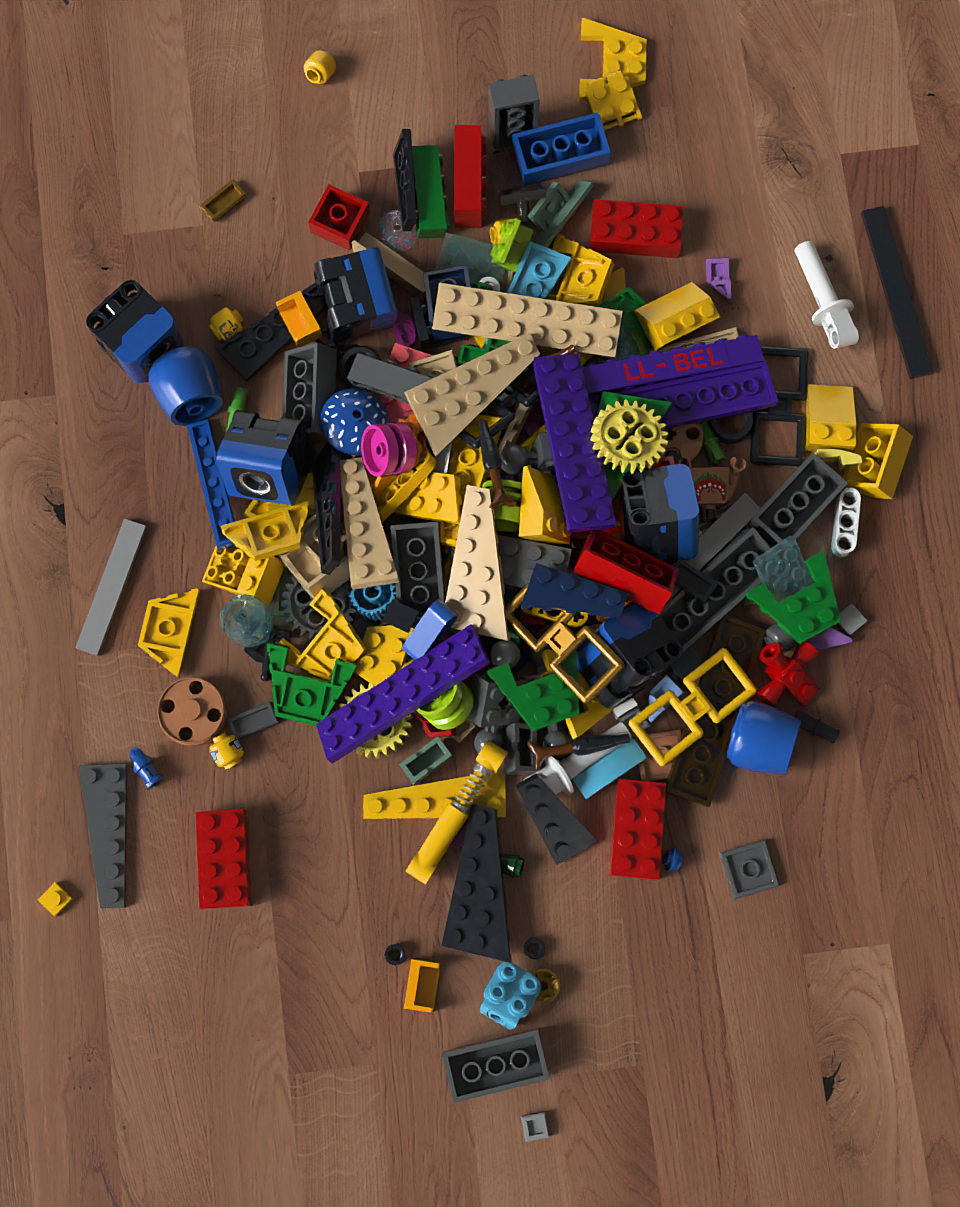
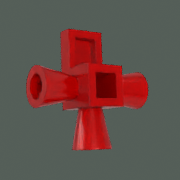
[757,641,820,707]

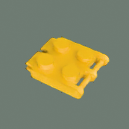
[586,70,642,132]

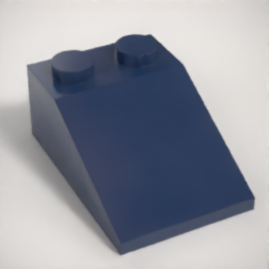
[423,265,471,341]

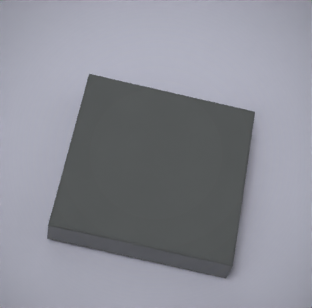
[719,840,780,899]

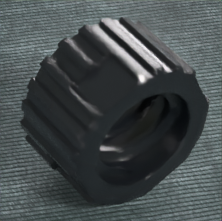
[523,938,545,959]
[384,944,406,966]

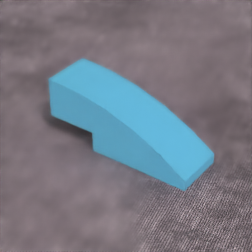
[572,738,648,799]

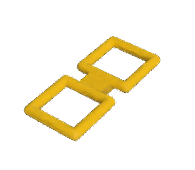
[629,648,757,766]

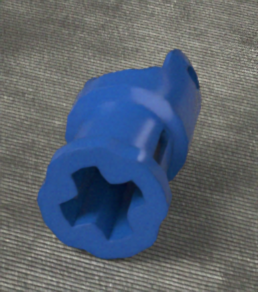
[130,747,165,790]

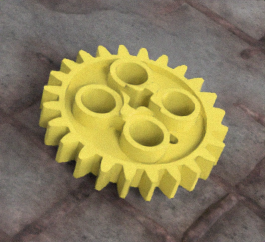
[590,400,668,474]
[339,683,413,759]

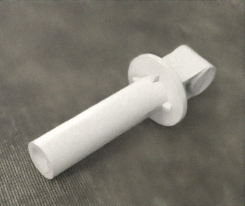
[794,241,859,349]
[524,722,632,795]

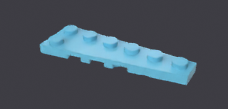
[482,241,571,349]

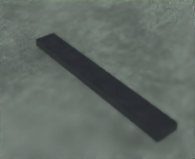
[861,206,933,379]

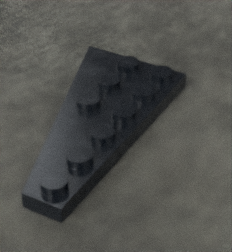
[441,804,512,963]

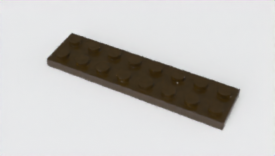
[666,615,766,807]

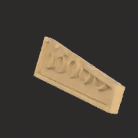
[340,457,399,589]

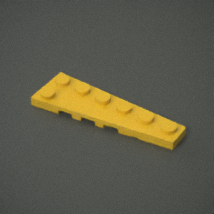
[363,770,506,819]

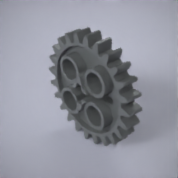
[281,576,356,640]

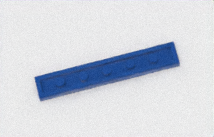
[187,419,235,550]

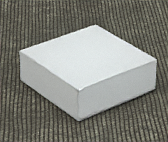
[612,698,637,720]

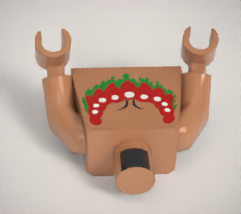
[674,457,746,522]

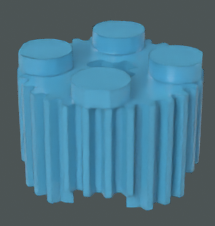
[349,583,396,621]

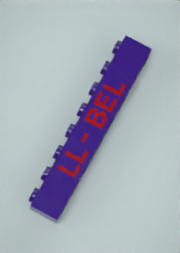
[582,334,764,398]

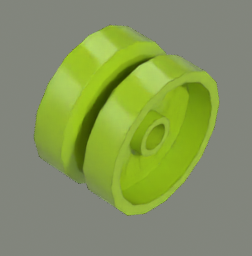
[416,681,474,730]

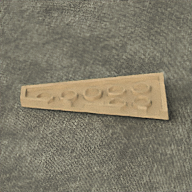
[404,333,540,456]
[445,485,511,641]

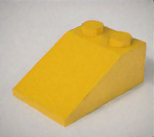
[805,384,856,452]
[519,466,571,545]

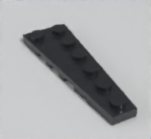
[216,282,328,382]
[312,442,343,575]

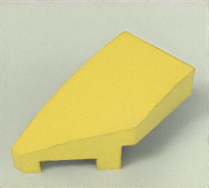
[814,449,862,470]

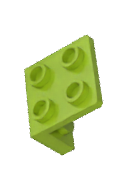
[490,218,534,273]

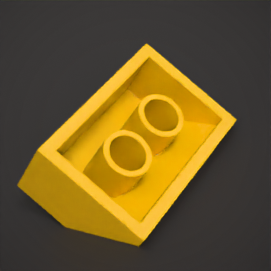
[634,282,720,351]
[843,423,913,499]

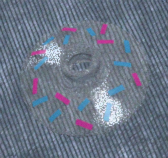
[376,209,418,252]

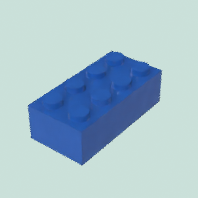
[512,112,611,186]

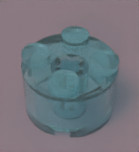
[219,594,273,647]

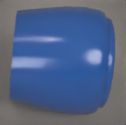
[148,346,222,426]
[727,701,801,775]

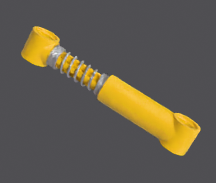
[405,740,508,885]

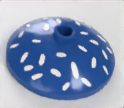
[320,388,390,455]

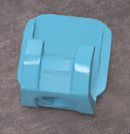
[480,962,541,1030]

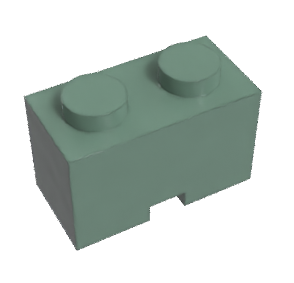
[399,736,452,786]

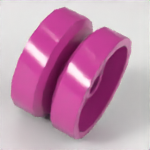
[361,422,417,476]

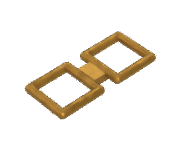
[505,581,625,704]

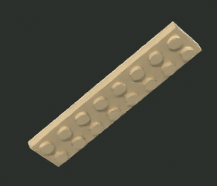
[432,283,623,358]

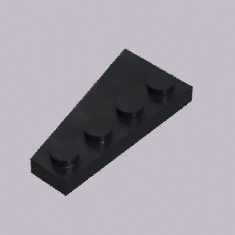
[393,129,419,231]
[515,774,598,865]

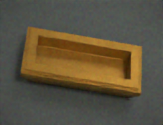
[199,179,247,222]

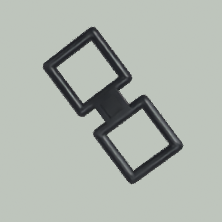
[750,346,809,467]
[457,355,543,449]

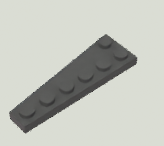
[79,764,127,908]

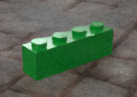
[412,145,450,239]

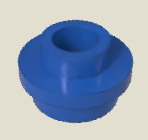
[663,848,683,872]

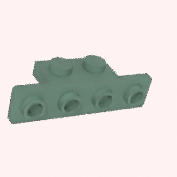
[528,180,594,248]

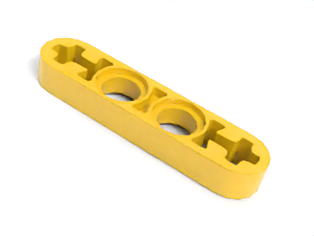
[375,451,437,523]

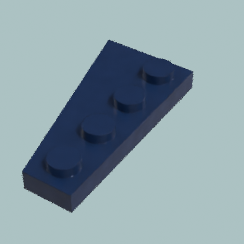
[521,563,628,618]

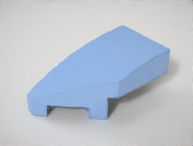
[649,675,683,722]

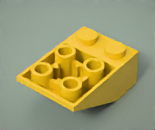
[202,545,285,606]

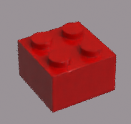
[308,184,370,251]

